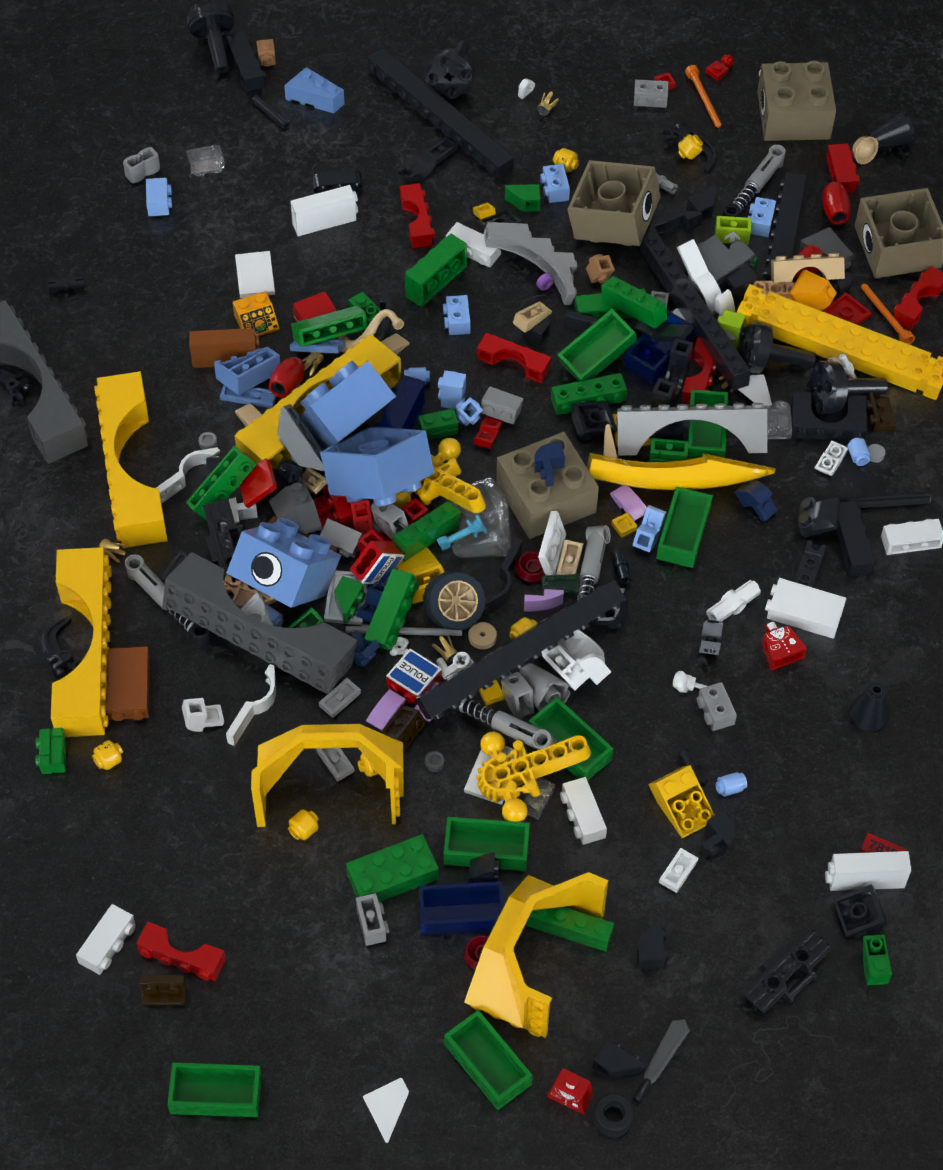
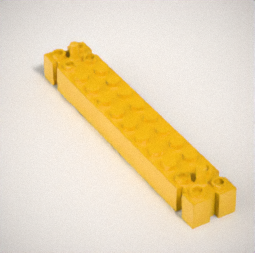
[737,284,943,400]

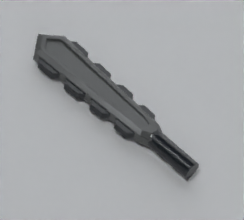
[633,1019,690,1103]

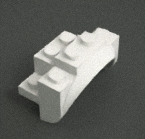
[541,618,611,690]

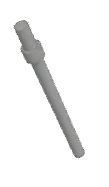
[346,624,462,636]

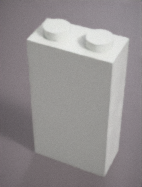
[290,185,358,236]
[765,578,846,639]
[825,851,911,891]

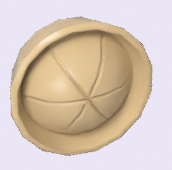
[852,136,878,164]

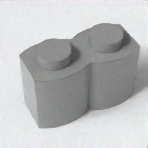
[123,147,160,183]

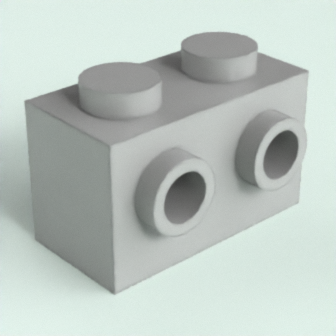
[634,80,668,108]
[480,386,523,424]
[320,519,363,558]
[697,682,737,731]
[356,893,389,946]

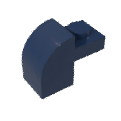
[534,442,565,487]
[734,480,778,521]
[357,582,386,622]
[348,630,380,667]

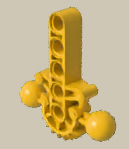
[392,438,486,513]
[476,731,591,822]

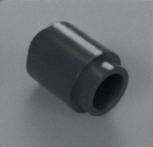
[829,272,854,295]

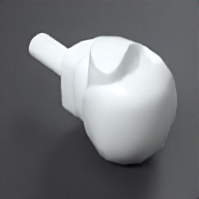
[673,671,707,693]

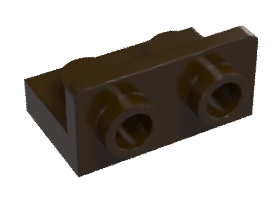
[866,392,896,432]
[380,705,426,751]
[140,975,186,1005]

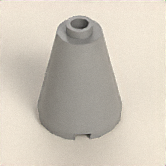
[520,663,570,711]

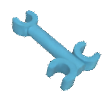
[437,515,487,551]

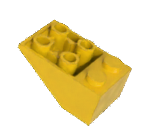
[396,547,445,604]
[648,765,715,838]

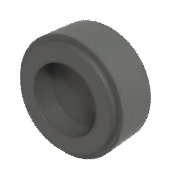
[425,751,445,772]

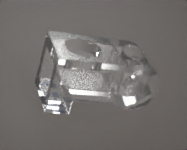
[524,778,555,820]

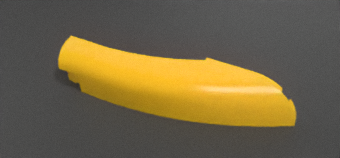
[587,453,776,490]

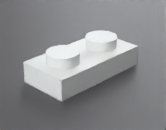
[659,848,698,893]

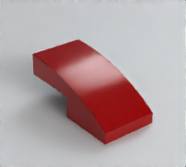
[473,416,503,449]
[313,495,334,534]
[350,499,374,535]

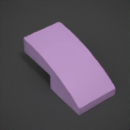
[610,485,647,522]
[524,589,564,612]
[366,689,407,730]

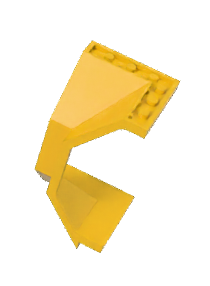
[251,724,404,827]
[464,872,608,1038]

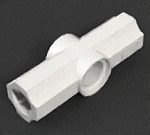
[706,580,761,621]

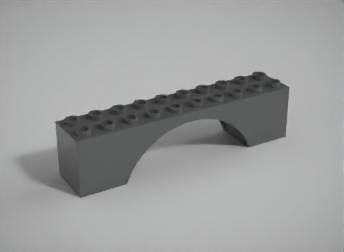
[0,300,89,464]
[162,552,358,694]

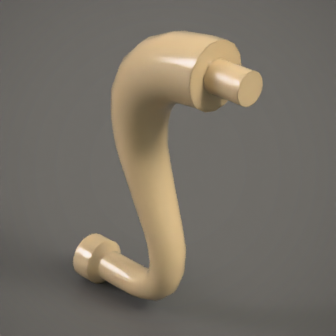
[335,309,404,353]

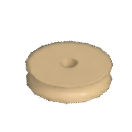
[468,622,497,649]

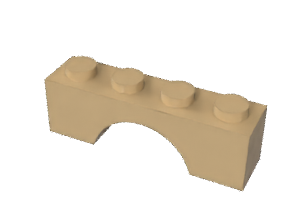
[771,253,845,283]

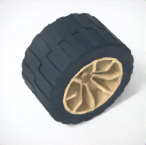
[423,571,486,630]

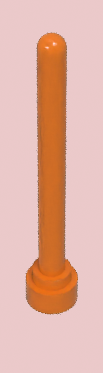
[685,65,721,128]
[861,283,915,345]

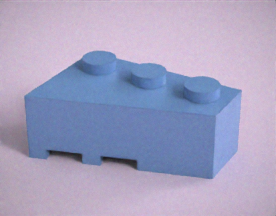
[284,67,345,113]
[214,347,280,395]

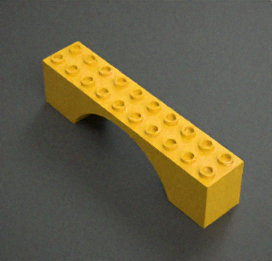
[234,334,401,469]
[94,371,168,548]
[51,547,112,737]

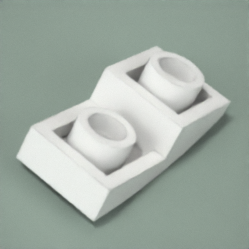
[714,289,735,317]
[815,440,848,476]

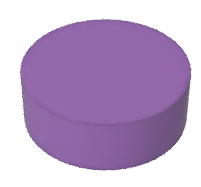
[536,273,554,290]

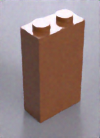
[189,328,260,368]
[107,647,150,721]

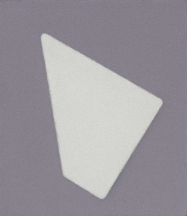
[738,375,772,407]
[363,1078,409,1143]

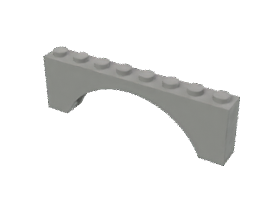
[617,403,767,456]

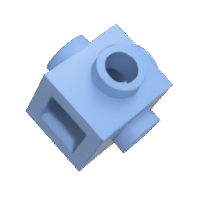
[455,397,483,426]

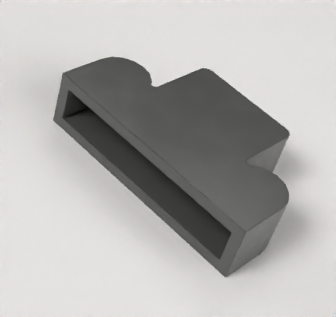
[688,235,755,298]

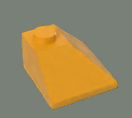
[789,270,837,311]

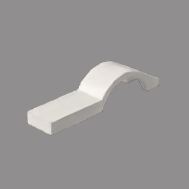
[677,239,721,316]
[156,447,220,503]
[226,664,276,746]

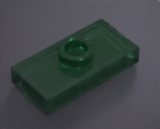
[541,574,581,596]

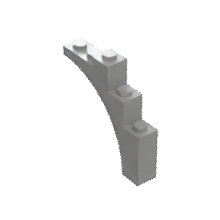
[483,222,577,305]

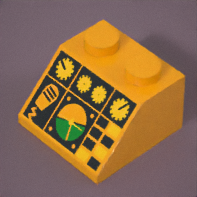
[233,291,279,336]

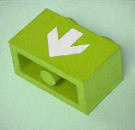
[715,216,752,245]
[717,309,746,350]

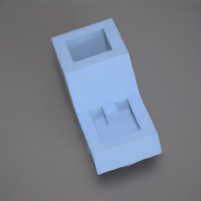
[632,505,666,552]

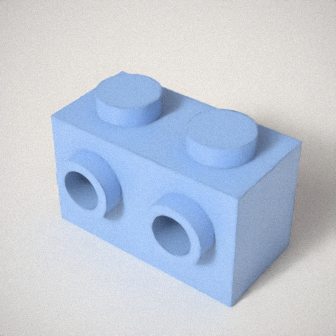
[540,164,570,203]
[146,178,172,216]
[748,197,776,237]
[443,295,470,335]
[438,371,466,410]

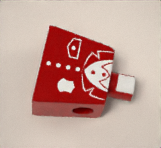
[762,622,807,670]
[547,1069,594,1115]

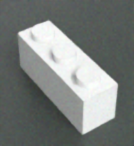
[446,222,501,267]
[881,519,943,555]
[560,777,607,845]
[76,904,135,975]

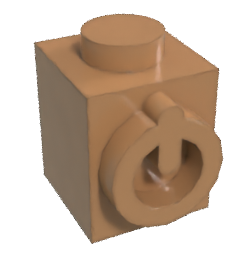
[257,39,276,66]
[586,254,615,283]

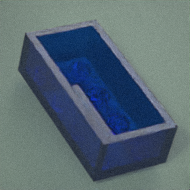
[623,310,696,384]
[376,375,425,429]
[419,881,504,935]

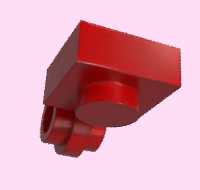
[706,54,735,81]

